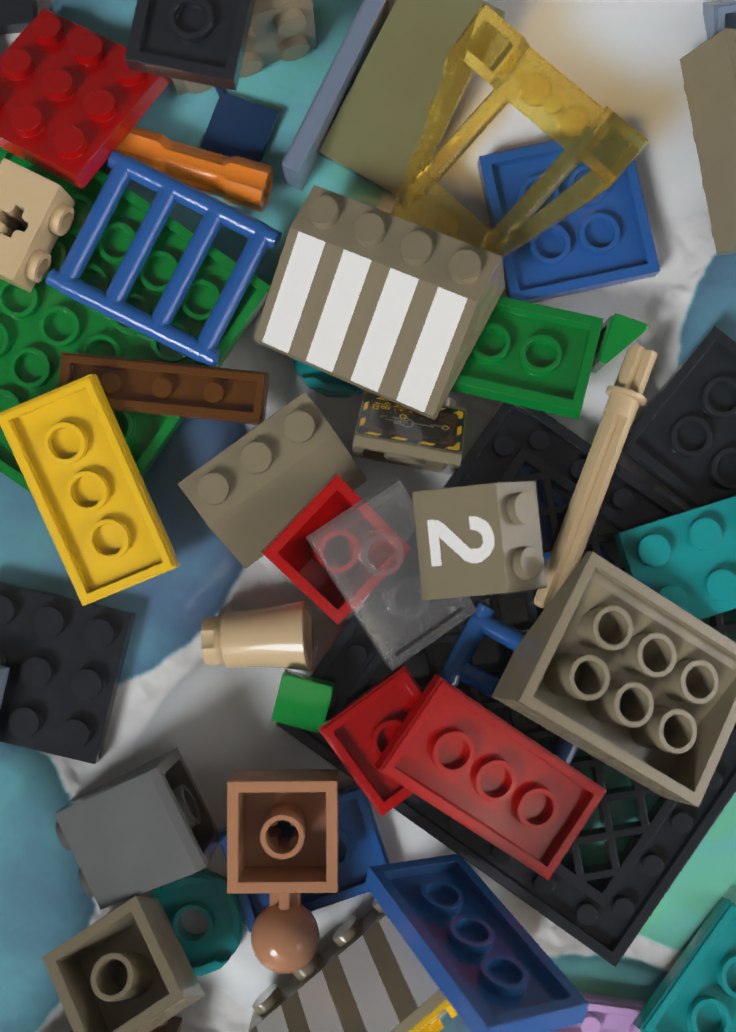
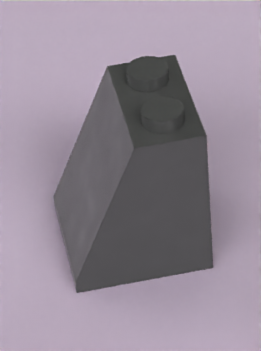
[54,747,220,910]

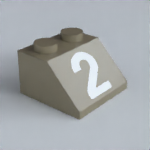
[412,481,547,600]

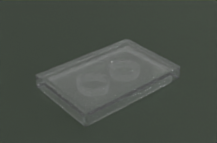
[306,478,477,670]

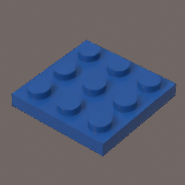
[477,125,660,303]

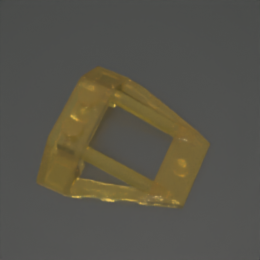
[391,4,649,259]

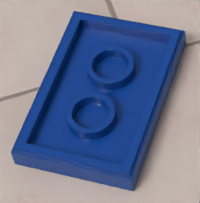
[217,783,390,932]

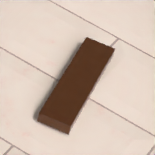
[58,352,270,425]

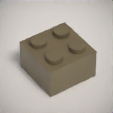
[42,896,205,1032]

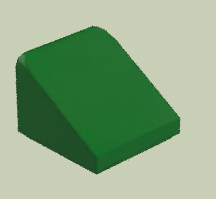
[591,313,650,373]
[271,669,335,734]

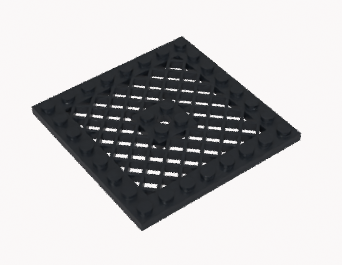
[276,402,736,967]

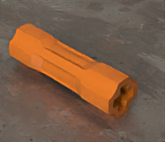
[116,126,274,212]

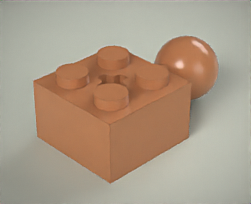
[227,769,339,974]

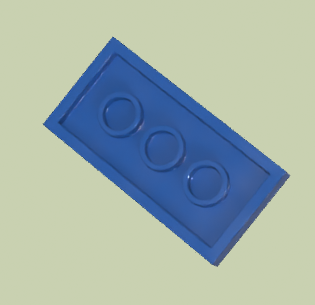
[365,853,589,1032]

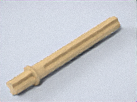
[534,344,658,609]

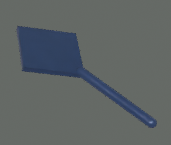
[200,86,279,162]

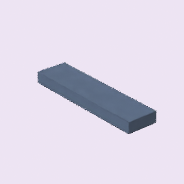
[282,0,389,191]

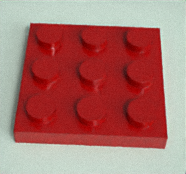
[0,8,171,190]

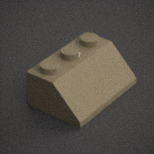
[178,391,367,568]

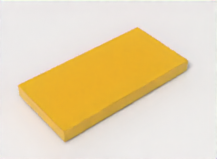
[0,374,180,606]

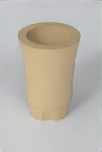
[201,599,314,671]

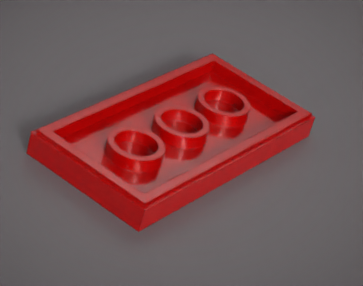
[374,673,607,880]

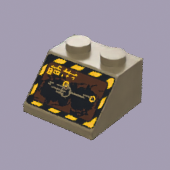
[352,390,467,475]

